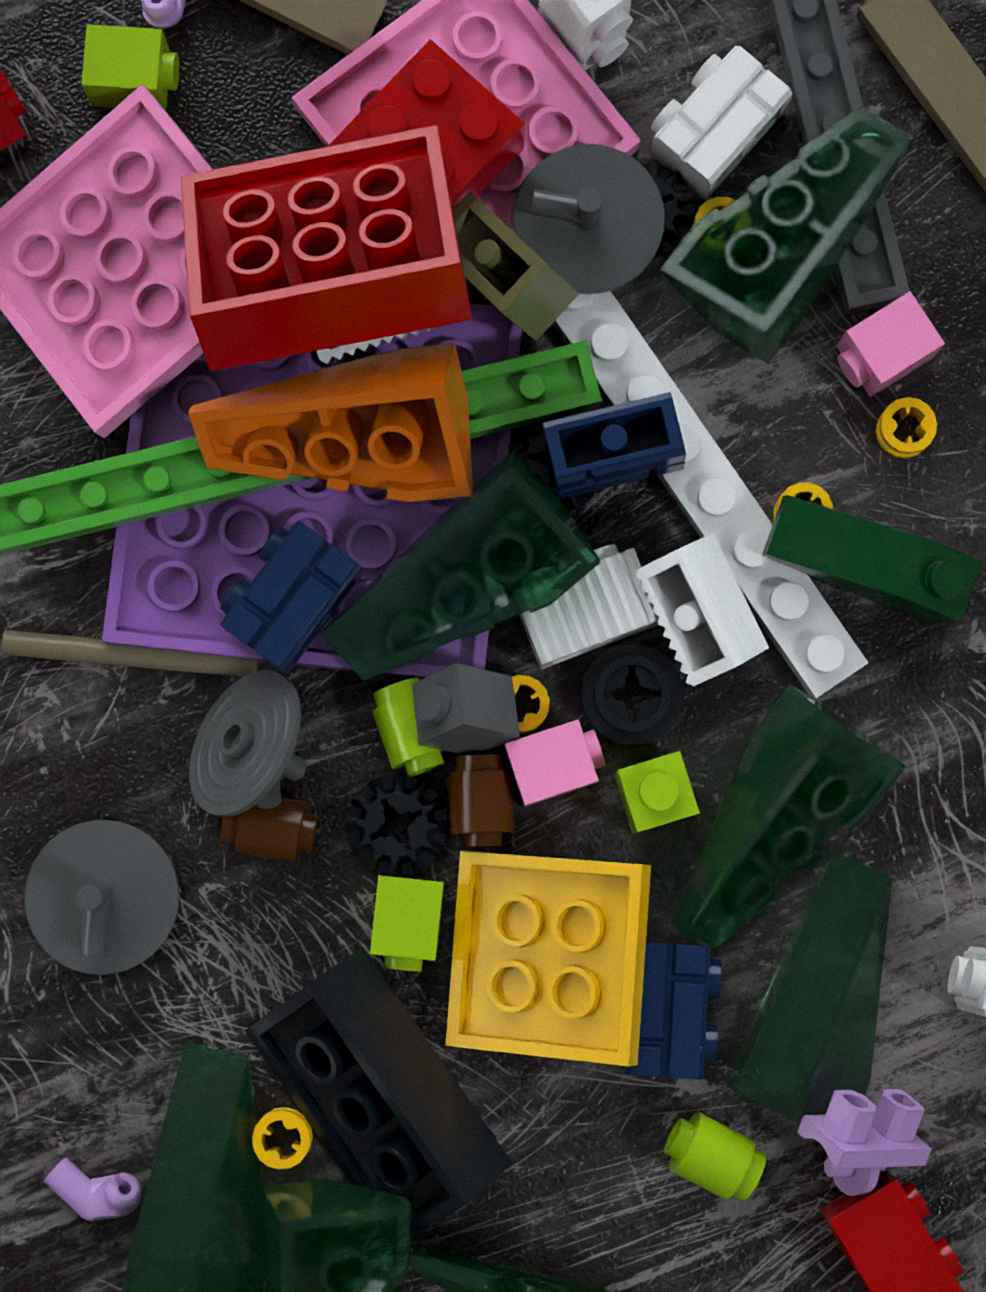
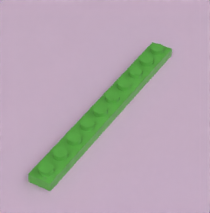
[0,340,602,556]

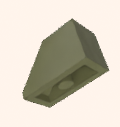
[453,191,579,341]

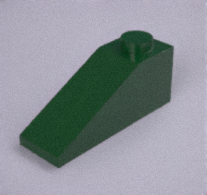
[762,495,982,624]

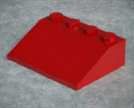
[181,125,473,371]

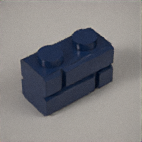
[543,392,686,499]
[220,520,364,676]
[621,941,721,1079]

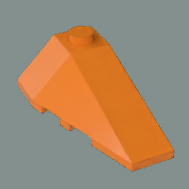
[188,343,473,502]

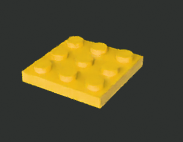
[445,851,651,1067]

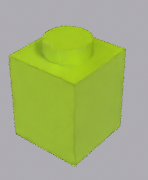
[81,24,179,110]
[613,751,700,834]
[370,875,445,972]

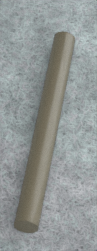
[2,630,258,677]

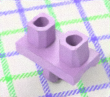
[797,1089,932,1196]

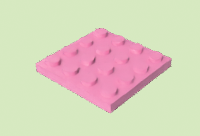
[292,0,641,280]
[0,84,214,438]

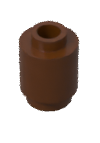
[449,754,515,848]
[220,795,318,863]

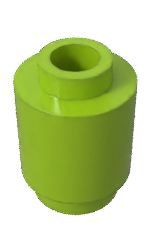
[372,677,446,777]
[664,1112,766,1201]

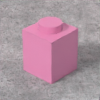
[837,291,945,398]
[504,719,606,807]

